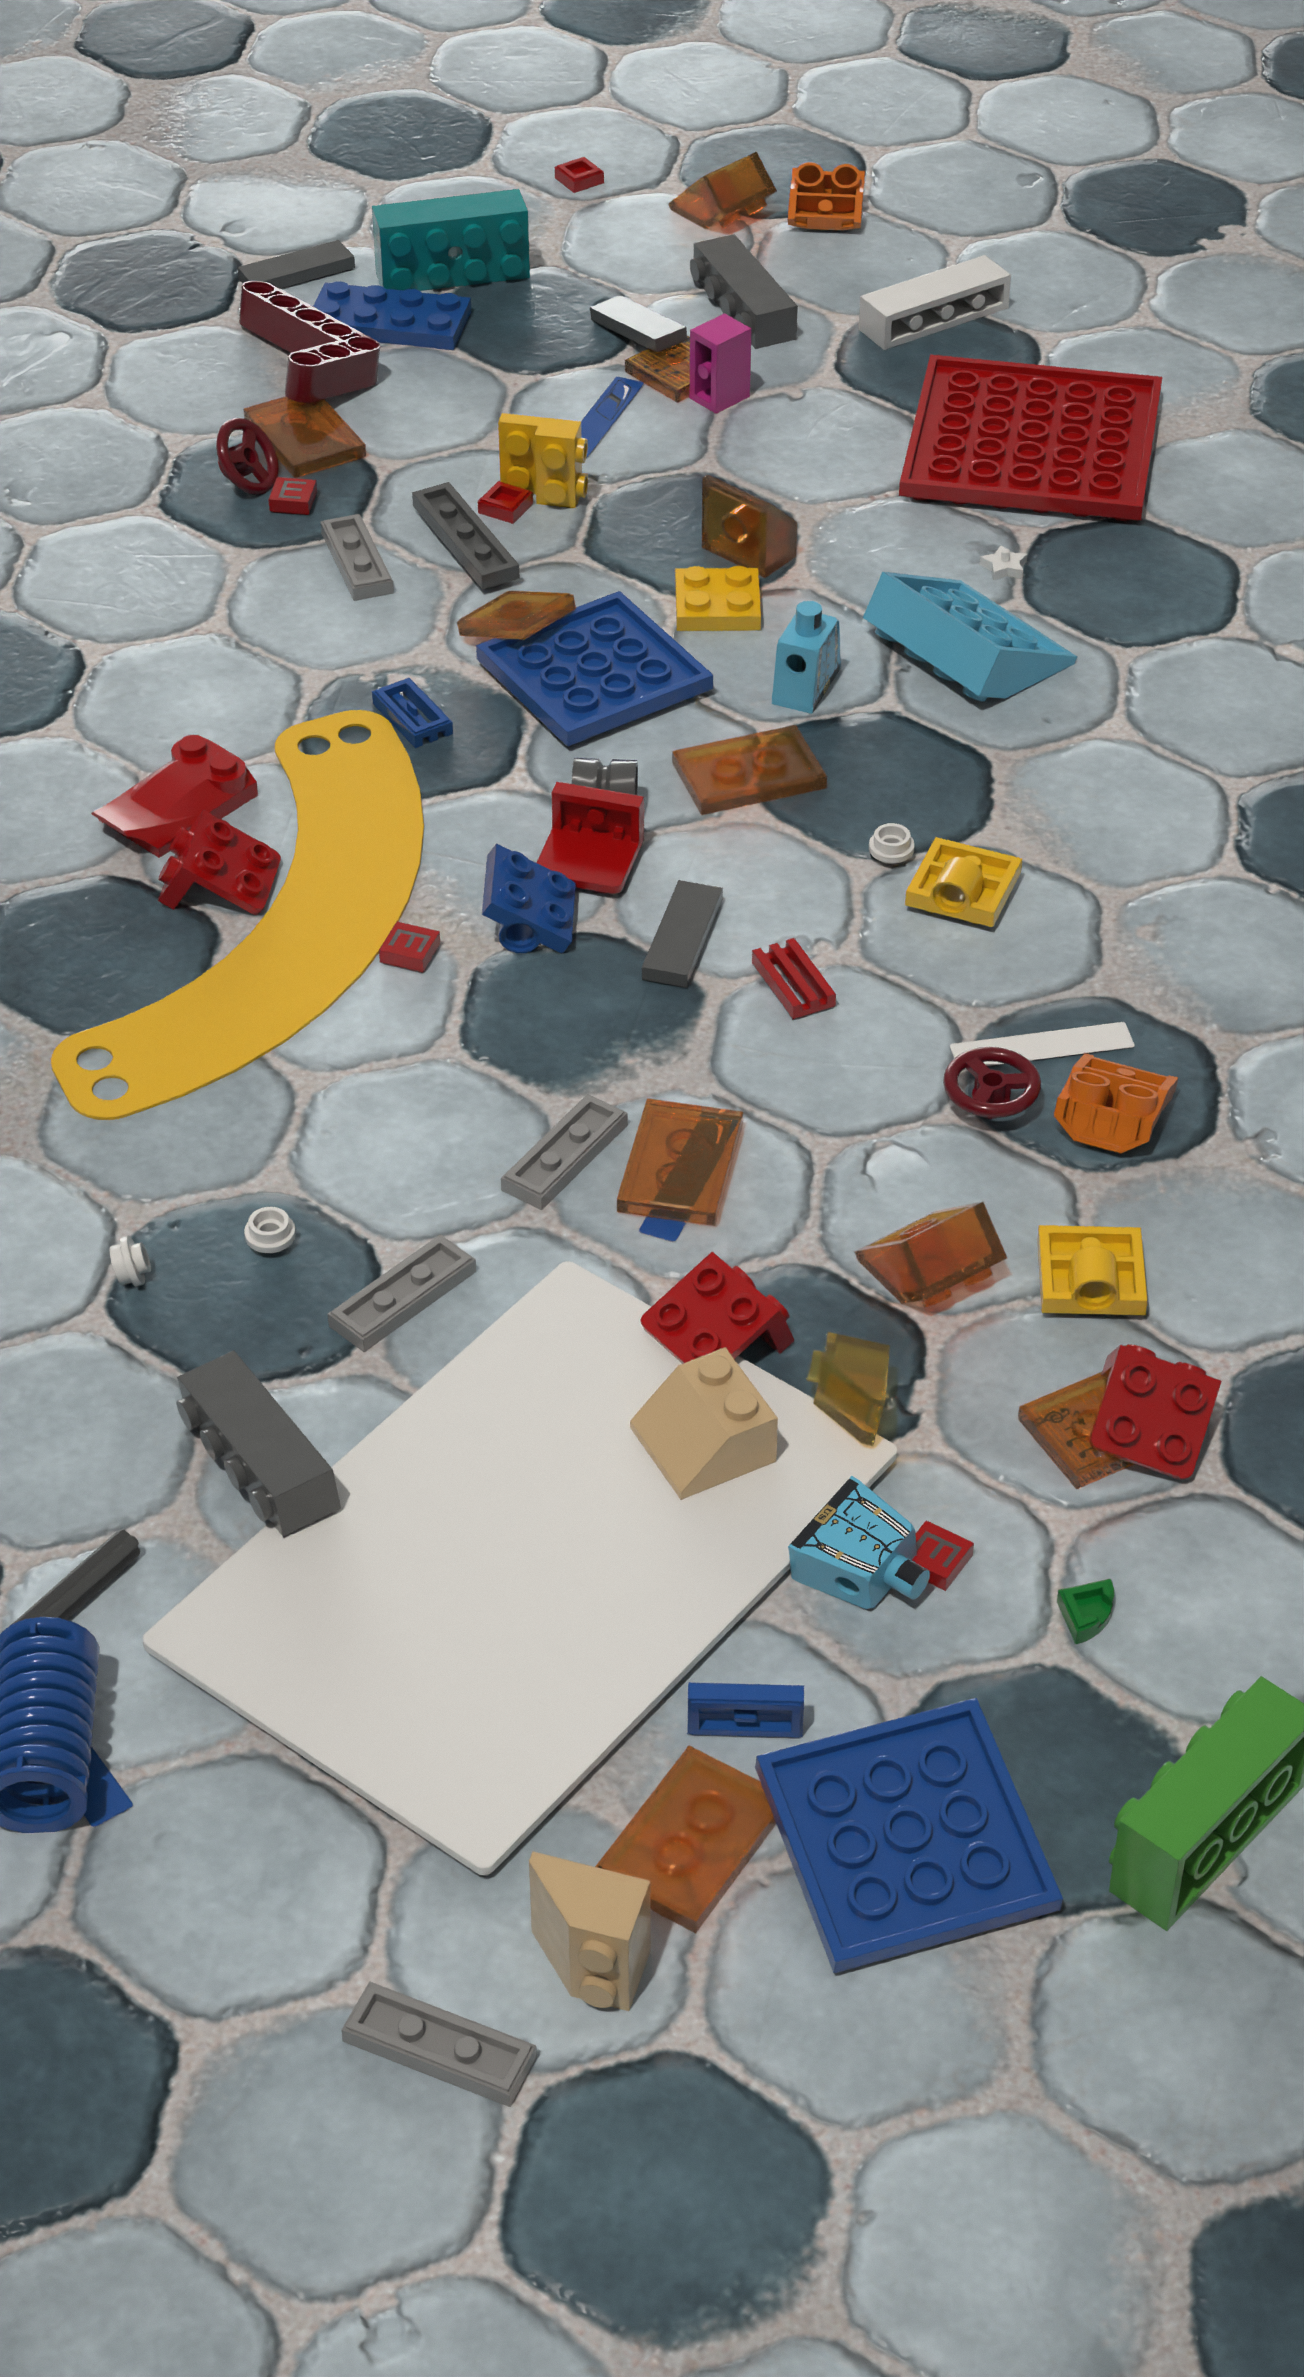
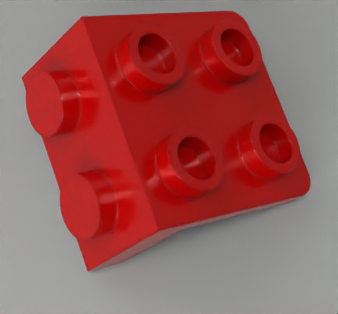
[536,782,644,894]
[158,810,281,915]
[641,1252,795,1364]
[1089,1344,1222,1480]

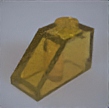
[807,1332,890,1446]

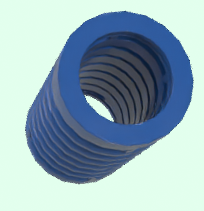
[0,1617,100,1833]

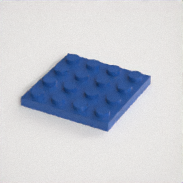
[476,591,713,746]
[755,1698,1063,1973]

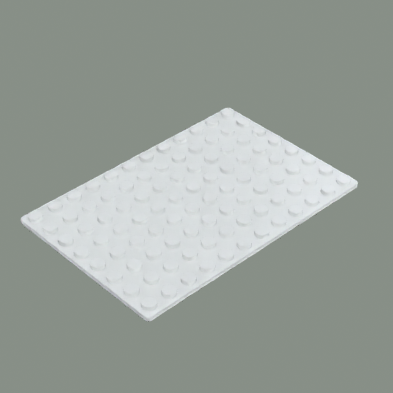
[143,1261,897,1875]

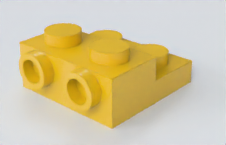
[498,413,588,508]

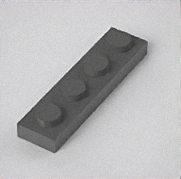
[412,482,520,589]

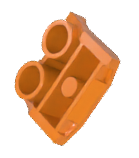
[788,162,865,231]
[1054,1053,1178,1153]

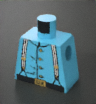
[772,601,841,714]
[788,1476,930,1609]

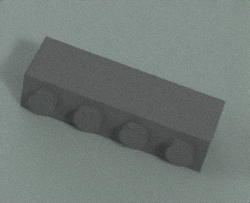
[690,234,798,349]
[176,1350,341,1537]

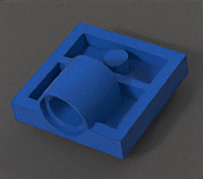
[482,843,576,954]

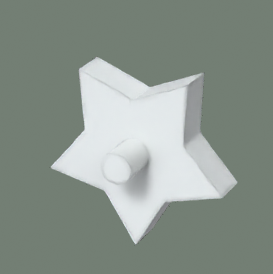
[979,546,1027,581]

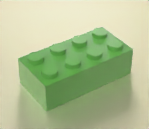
[1109,1676,1304,1931]

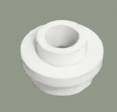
[869,823,914,865]
[244,1207,296,1253]
[109,1235,151,1287]

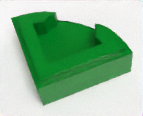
[1057,1579,1114,1644]

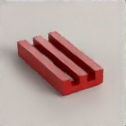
[752,938,836,1019]

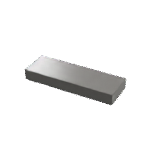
[321,514,394,601]
[501,1094,628,1210]
[328,1234,476,1352]
[341,1981,537,2107]

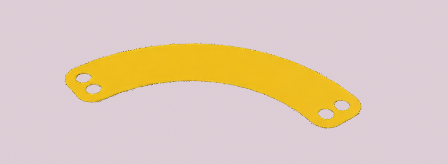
[51,710,424,1120]

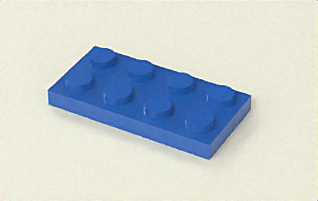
[313,281,471,350]

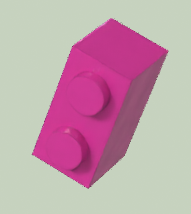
[689,313,751,414]

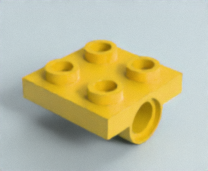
[905,837,1023,927]
[1037,1225,1147,1315]

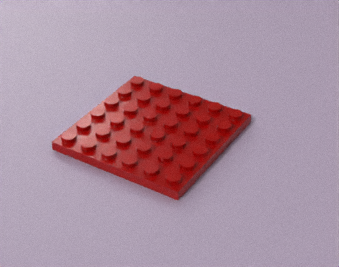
[899,354,1162,521]

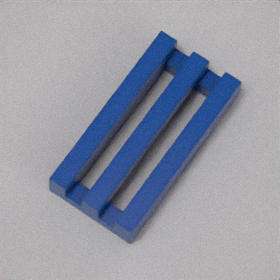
[372,678,453,748]
[687,1682,804,1738]

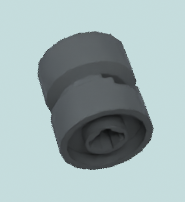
[572,758,638,795]

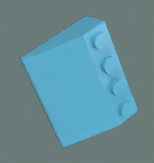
[863,572,1077,701]

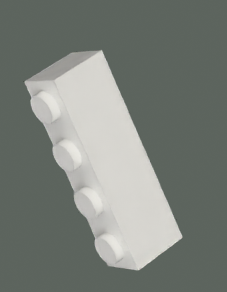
[859,255,1011,350]

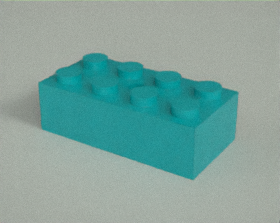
[372,189,530,291]

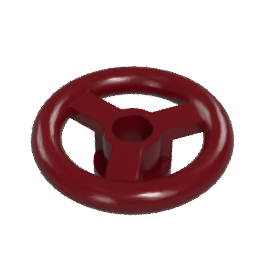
[216,418,279,495]
[943,1047,1041,1119]

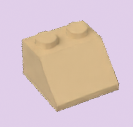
[630,1347,778,1500]
[529,1851,651,2011]

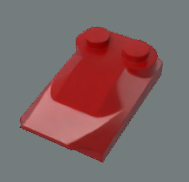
[91,735,258,858]

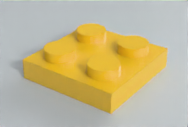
[675,566,761,631]

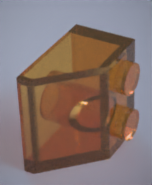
[668,152,777,229]
[702,475,797,578]
[854,1202,1007,1307]

